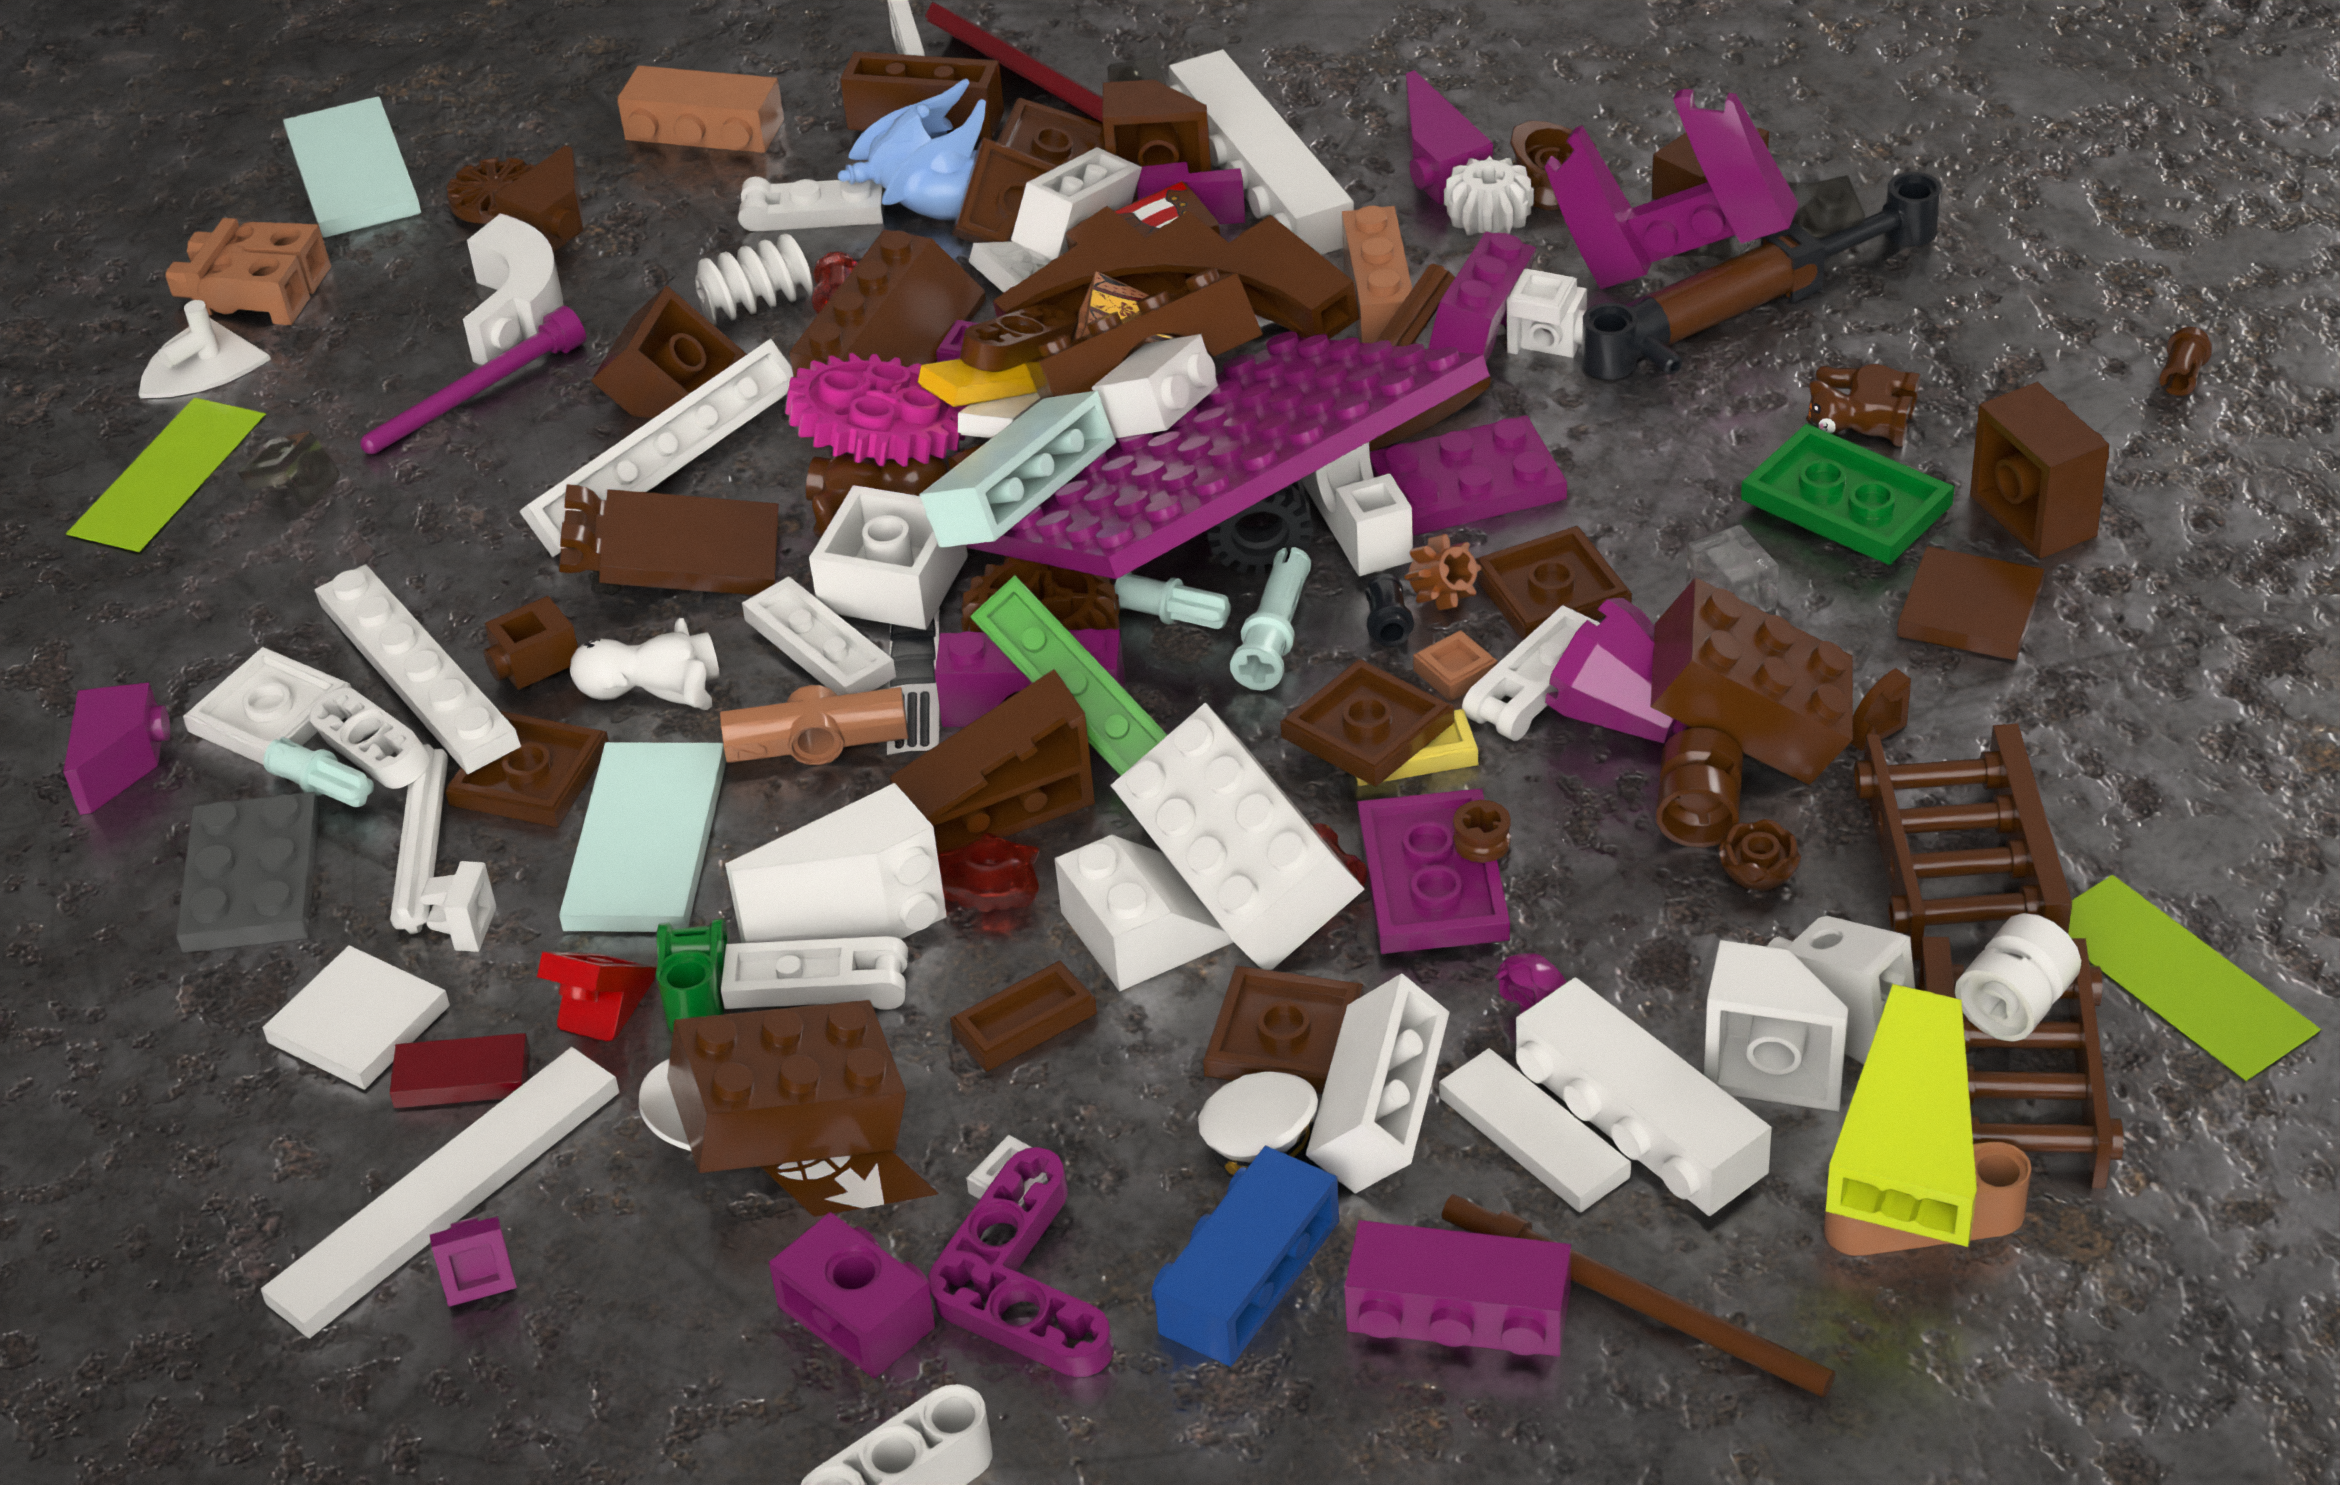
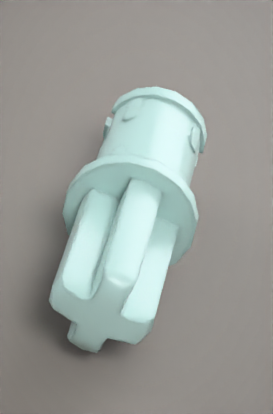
[1115,572,1231,629]
[263,737,374,807]

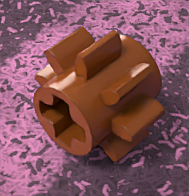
[1404,534,1481,611]

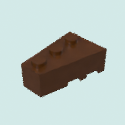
[889,669,1095,862]

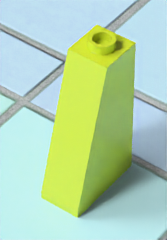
[1826,984,1977,1247]

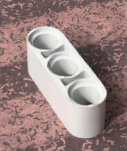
[801,1384,992,1485]

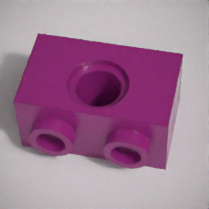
[769,1212,935,1379]

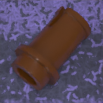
[2159,327,2213,396]

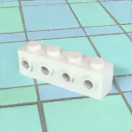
[1516,977,1772,1217]

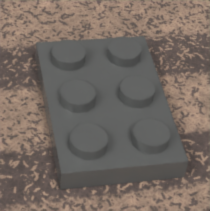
[176,792,320,953]

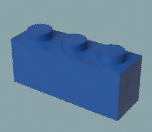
[1152,1145,1340,1367]

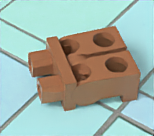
[166,218,331,325]

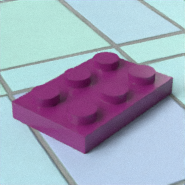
[1369,415,1567,536]
[1357,788,1510,954]

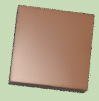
[1413,630,1498,702]

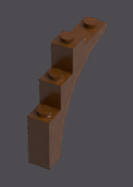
[993,206,1359,339]

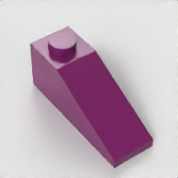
[1406,70,1493,205]

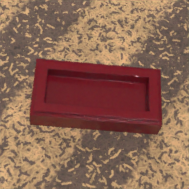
[389,1033,530,1108]

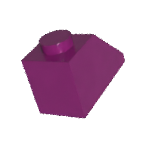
[64,682,170,815]

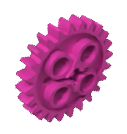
[785,353,970,466]

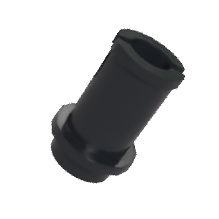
[1365,574,1414,647]

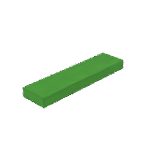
[970,575,1167,777]

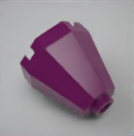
[1545,598,1692,743]

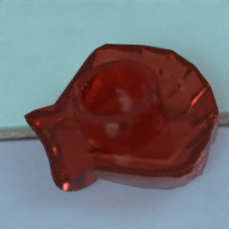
[938,832,1040,912]

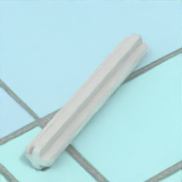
[390,744,448,934]

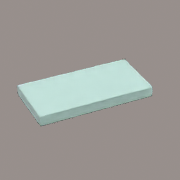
[283,96,421,238]
[559,742,727,932]

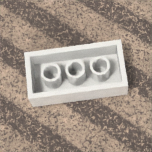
[1111,703,1364,970]

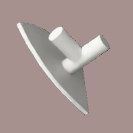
[139,300,271,398]

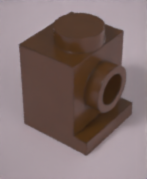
[483,596,578,690]

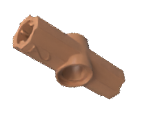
[720,685,909,765]

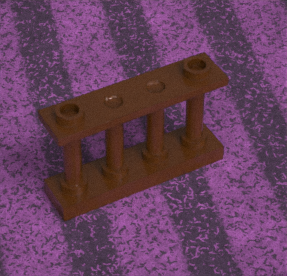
[1854,723,2072,960]
[1917,936,2123,1189]

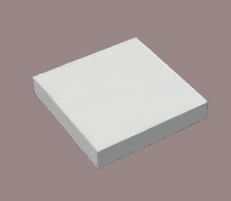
[183,647,351,765]
[263,945,450,1090]

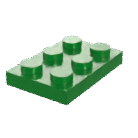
[1741,423,1955,565]

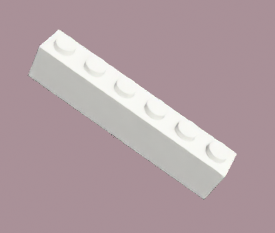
[1168,49,1354,255]

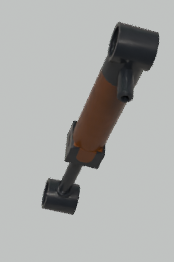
[1582,172,1942,380]

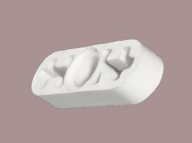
[310,687,430,789]

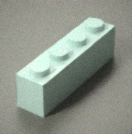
[919,391,1116,548]

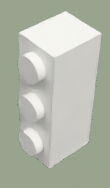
[1011,147,1142,262]
[1306,973,1450,1194]

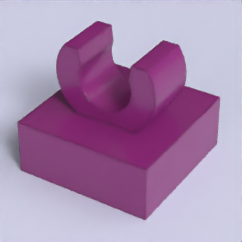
[430,1216,517,1307]

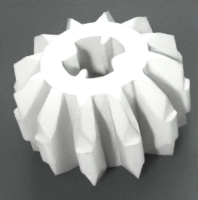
[1444,156,1534,235]

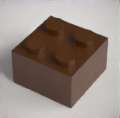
[1970,381,2110,559]

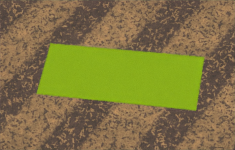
[65,397,266,552]
[2068,875,2322,1081]

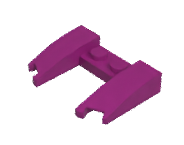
[1544,89,1799,289]

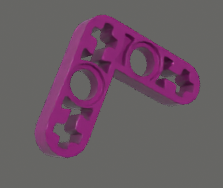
[928,1147,1114,1378]

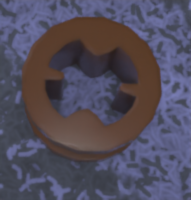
[1453,800,1511,863]

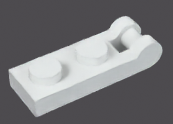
[738,177,885,231]
[1462,605,1600,741]
[721,936,908,1010]

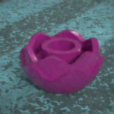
[1494,953,1567,1014]

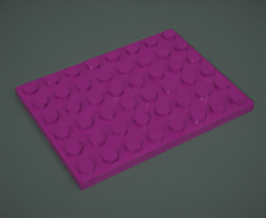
[966,332,1490,579]

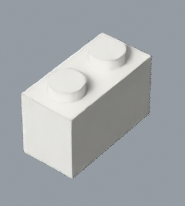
[1092,334,1218,438]

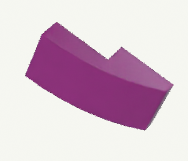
[1137,162,1245,224]

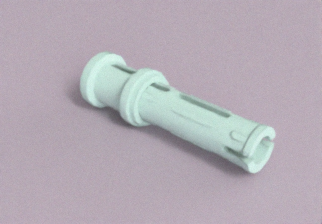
[1230,547,1311,691]

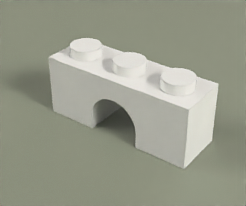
[1300,442,1413,576]

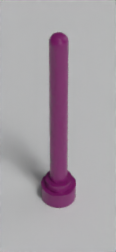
[360,305,586,454]

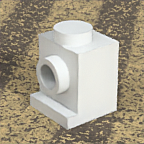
[1507,287,1587,358]

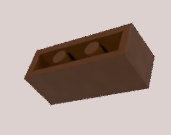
[840,51,1004,140]

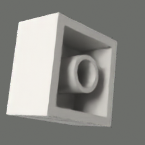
[809,485,968,630]

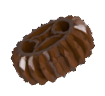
[960,556,1120,632]

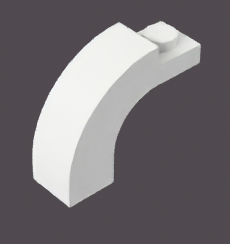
[463,213,563,365]

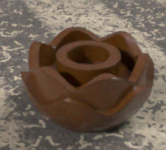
[1719,819,1801,891]

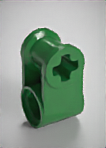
[656,918,729,1033]

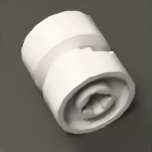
[1955,913,2081,1042]

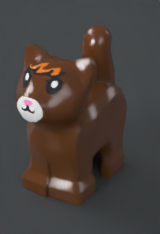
[1806,364,1920,447]

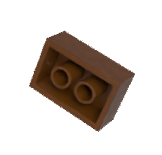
[1650,577,1853,785]
[667,1000,907,1173]

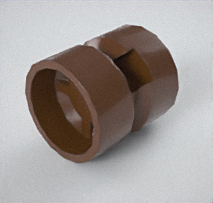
[1656,727,1743,848]

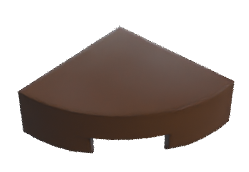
[1850,668,1911,751]

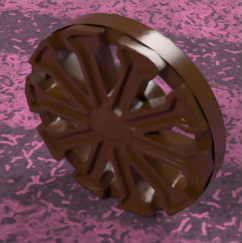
[447,157,534,224]

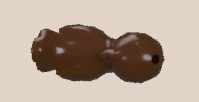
[806,452,948,538]

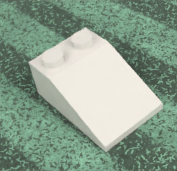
[725,783,947,943]

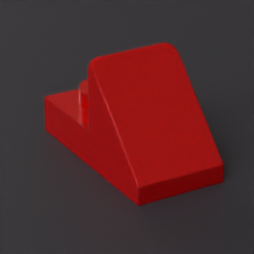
[537,952,657,1042]

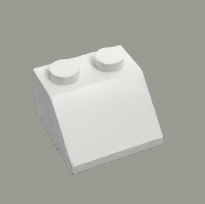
[1055,835,1233,992]
[1704,940,1849,1112]

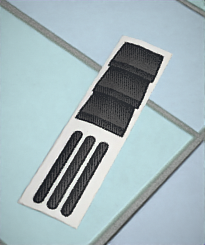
[887,608,939,754]

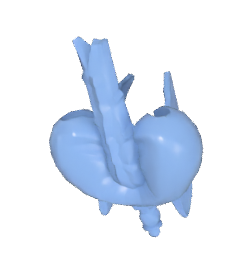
[838,79,986,220]

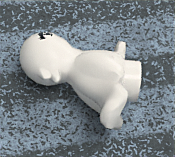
[570,618,720,710]

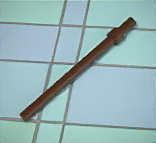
[1442,1194,1835,1398]

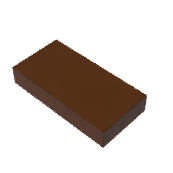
[950,960,1097,1072]

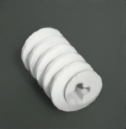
[695,233,813,326]

